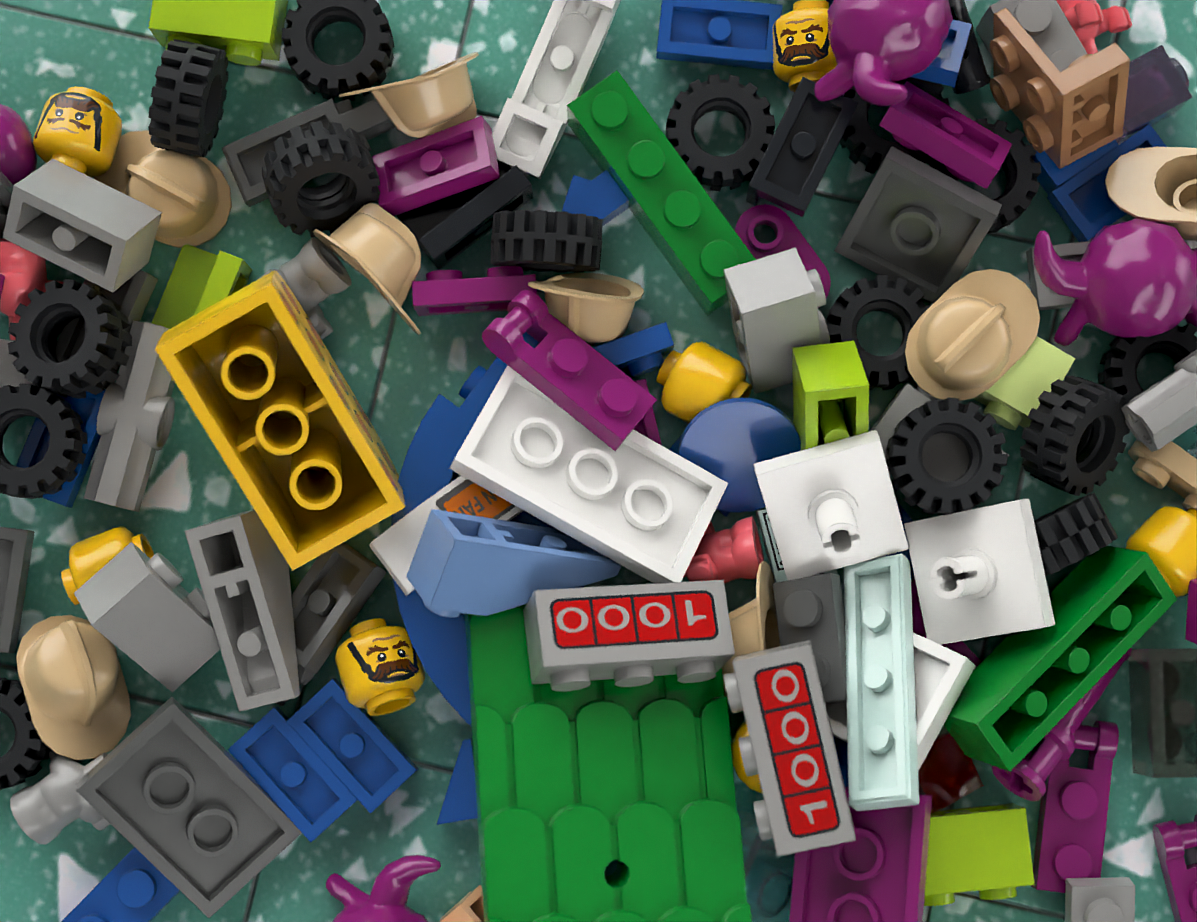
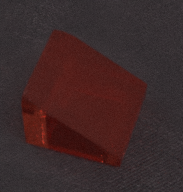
[918,732,984,813]

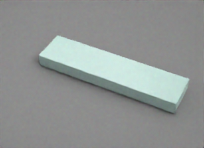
[844,554,919,811]

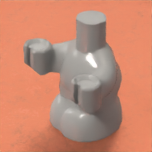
[259,237,352,340]
[10,750,111,845]

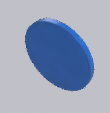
[678,398,801,512]

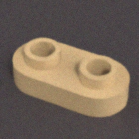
[1128,439,1197,511]

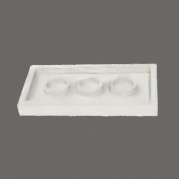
[449,365,728,584]

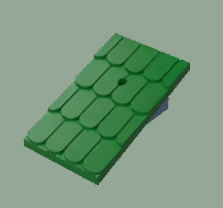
[465,604,752,922]

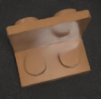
[989,8,1130,169]

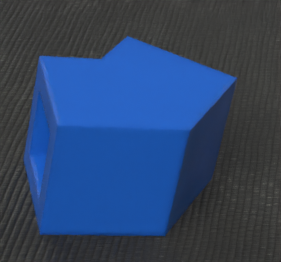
[562,170,629,227]

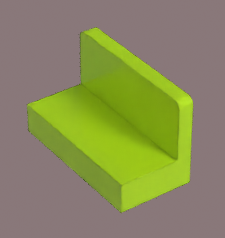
[151,244,252,329]

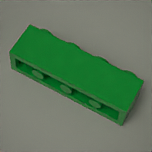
[567,70,756,316]
[944,546,1178,772]

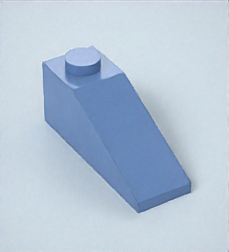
[406,509,621,618]

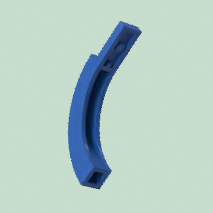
[391,332,539,727]

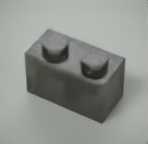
[1129,648,1197,778]

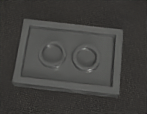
[76,696,302,918]

